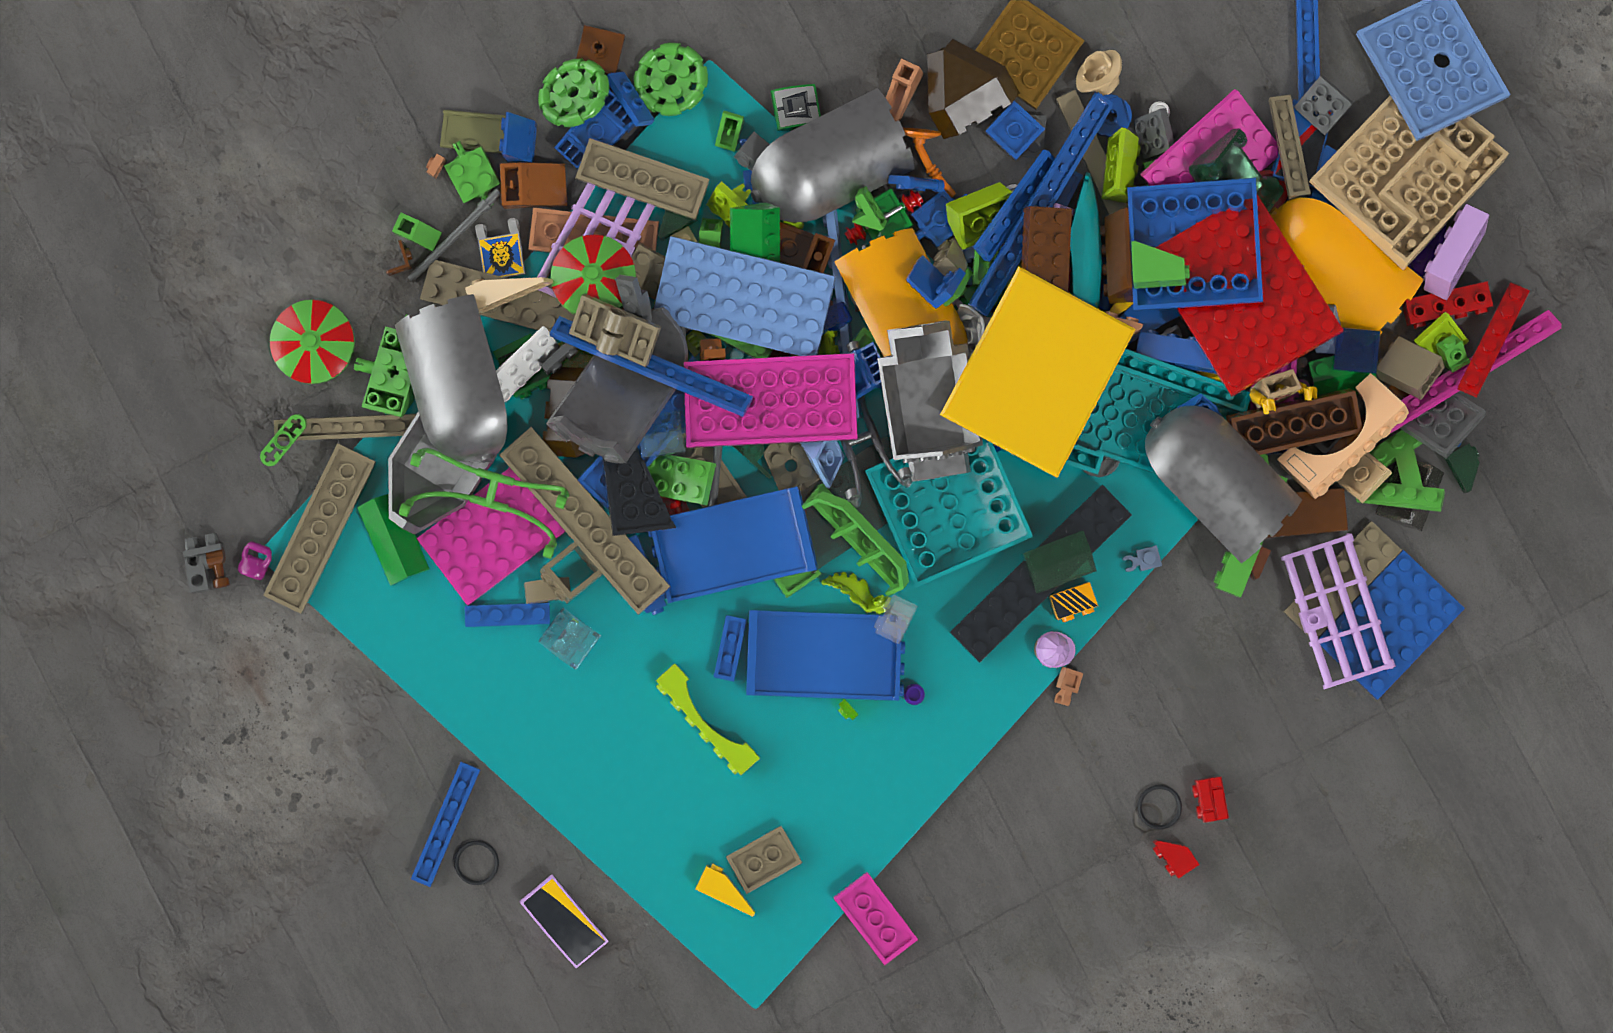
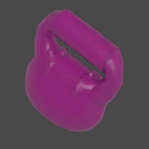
[238,541,272,580]

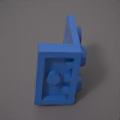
[906,255,966,309]

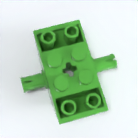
[354,327,415,418]

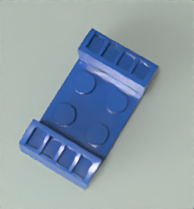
[554,90,635,169]
[850,342,884,400]

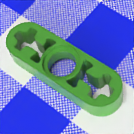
[260,414,307,466]

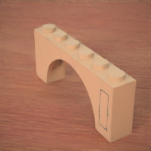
[1277,373,1409,499]

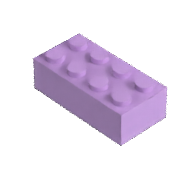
[1423,204,1489,300]

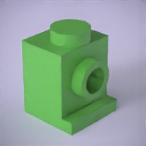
[1436,334,1470,372]

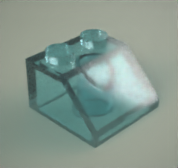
[640,410,686,458]

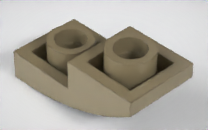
[524,577,571,604]

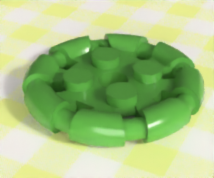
[634,43,708,116]
[538,58,609,127]

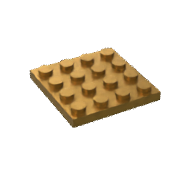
[975,0,1085,110]

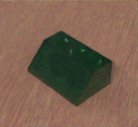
[1022,531,1097,593]

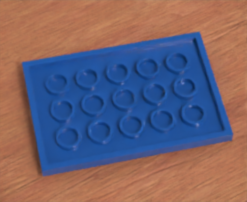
[1318,550,1465,700]

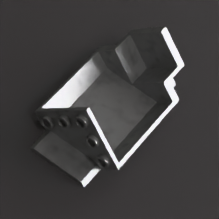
[877,320,983,482]

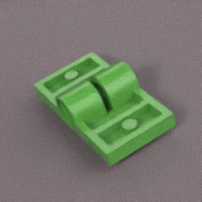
[648,453,716,505]

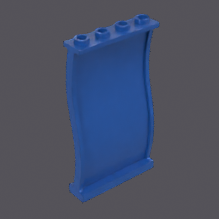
[648,486,818,603]
[746,610,906,701]

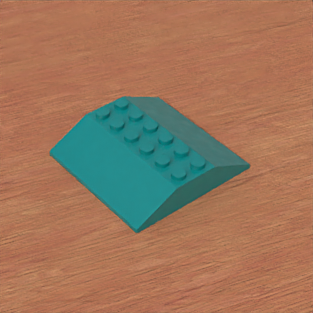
[865,438,1033,587]

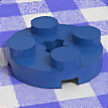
[1097,95,1132,137]

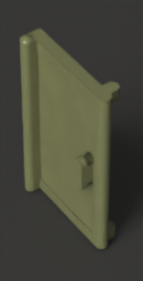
[440,110,506,153]

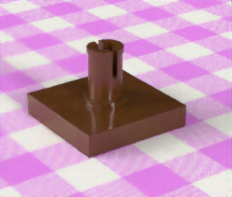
[576,25,625,75]

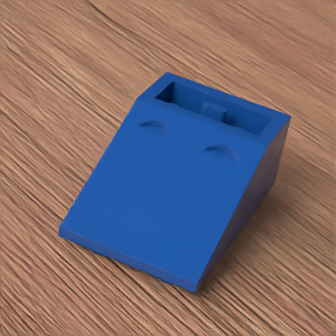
[499,112,537,163]

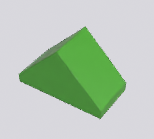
[715,111,744,152]

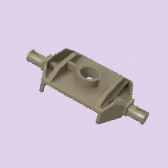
[763,442,820,510]

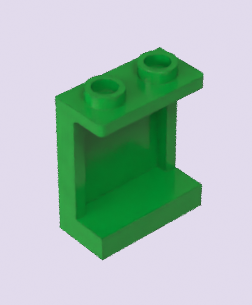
[493,333,551,400]

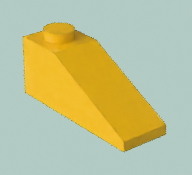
[695,863,755,917]

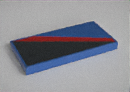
[1272,100,1333,189]

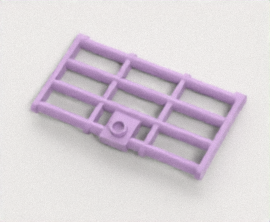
[537,183,655,298]
[1281,533,1396,689]

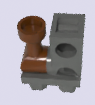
[183,533,230,594]

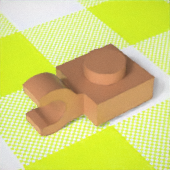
[1054,667,1083,706]

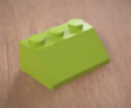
[1102,128,1140,203]
[946,182,1012,250]

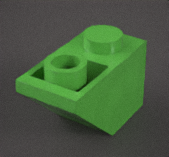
[392,213,442,252]

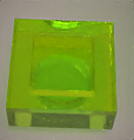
[838,699,859,720]

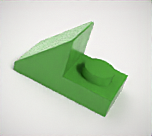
[852,186,887,231]

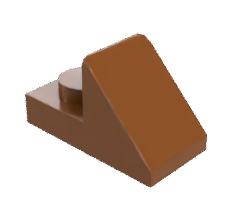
[700,339,726,361]

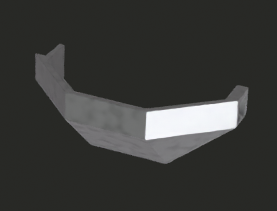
[388,411,497,535]

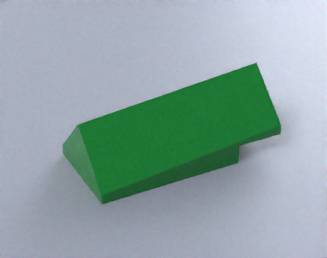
[357,494,430,586]

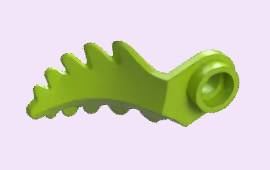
[821,572,891,614]

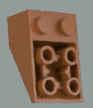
[500,163,567,209]

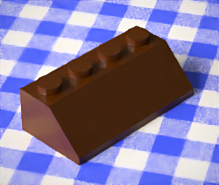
[1101,208,1133,304]

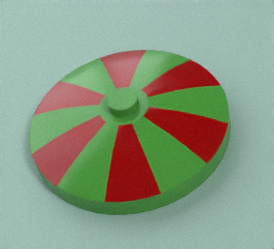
[551,235,636,315]
[270,300,355,384]

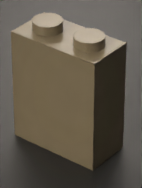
[1376,336,1444,400]

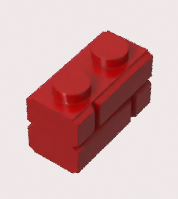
[1192,776,1229,823]

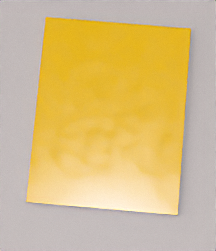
[940,267,1136,478]

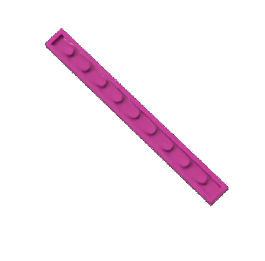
[1390,310,1562,433]

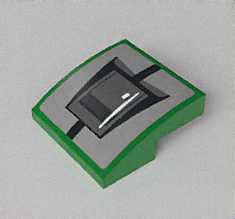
[771,84,821,131]

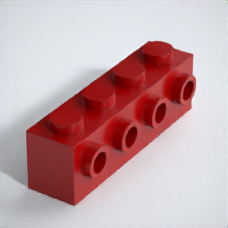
[1402,281,1493,329]

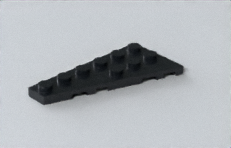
[602,447,676,536]

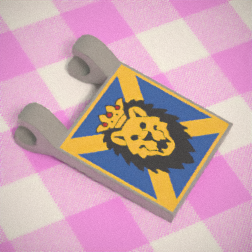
[475,218,526,278]

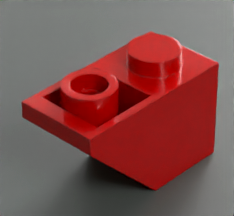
[1153,840,1200,879]

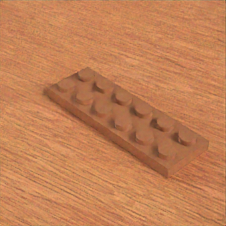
[528,208,659,253]

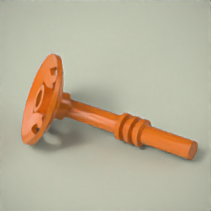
[903,128,956,198]

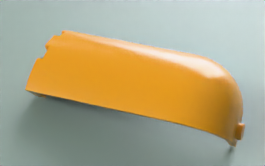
[1269,198,1424,348]
[835,228,968,357]

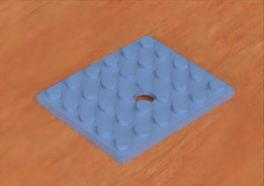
[1356,0,1510,141]

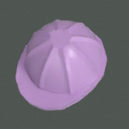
[1034,631,1075,668]

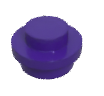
[904,684,925,705]

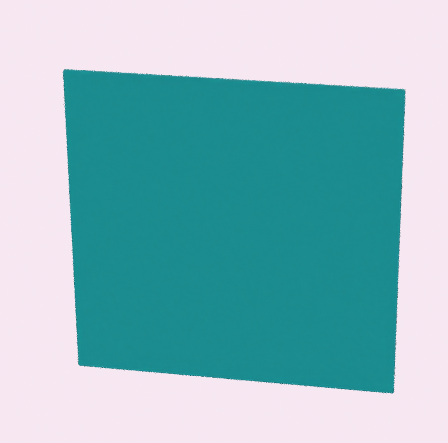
[258,60,1198,1009]

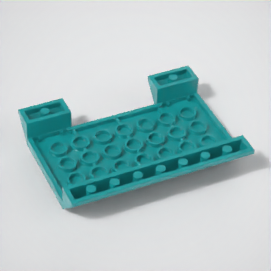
[1065,349,1250,504]

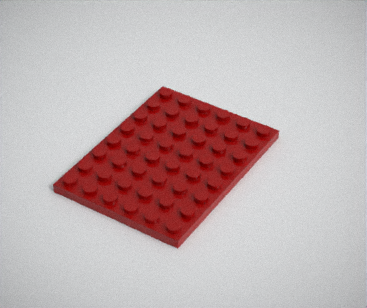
[1155,195,1343,397]

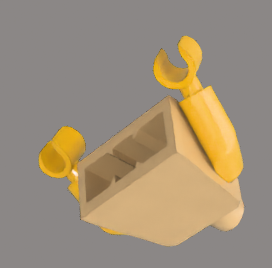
[1250,369,1317,414]

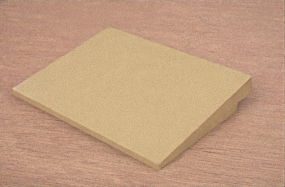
[1309,95,1509,271]

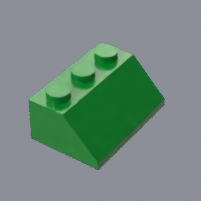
[730,202,780,262]
[1305,347,1376,395]

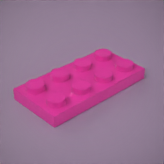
[833,872,918,965]

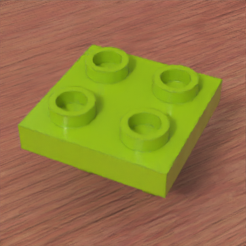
[706,181,751,227]

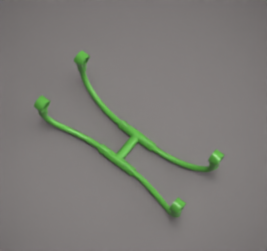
[399,448,569,559]

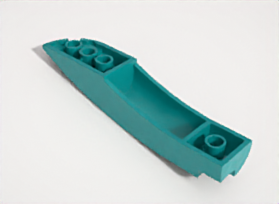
[1069,172,1102,309]

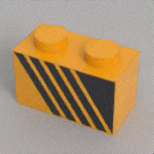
[1048,582,1098,622]

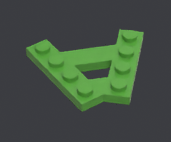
[1356,430,1445,512]

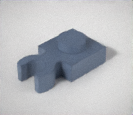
[1122,545,1162,572]

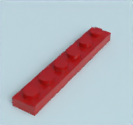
[1457,282,1530,398]

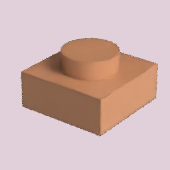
[426,154,446,179]

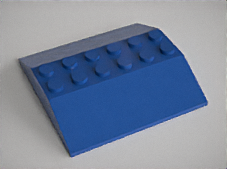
[1127,178,1263,311]

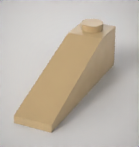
[465,277,553,313]

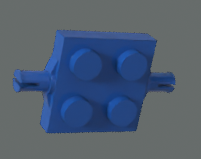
[911,190,967,249]

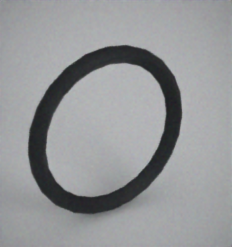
[1137,785,1182,830]
[454,841,499,885]

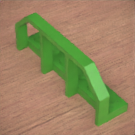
[801,483,909,596]

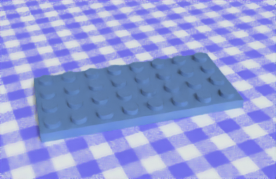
[654,236,836,356]

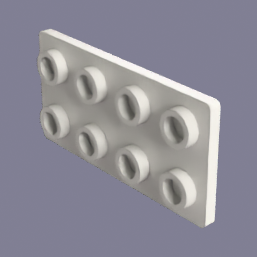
[496,326,560,402]

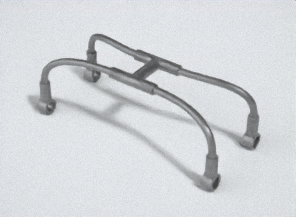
[840,341,912,508]

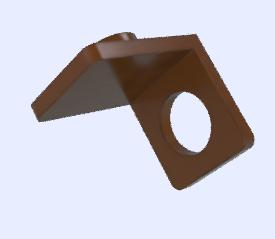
[386,240,413,276]

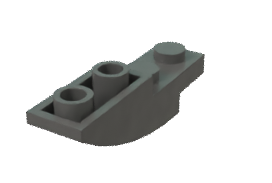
[615,274,652,322]

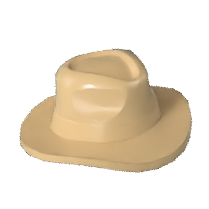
[1076,50,1122,95]

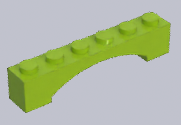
[656,663,760,775]

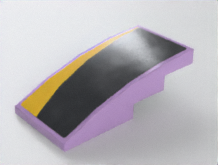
[519,874,609,968]

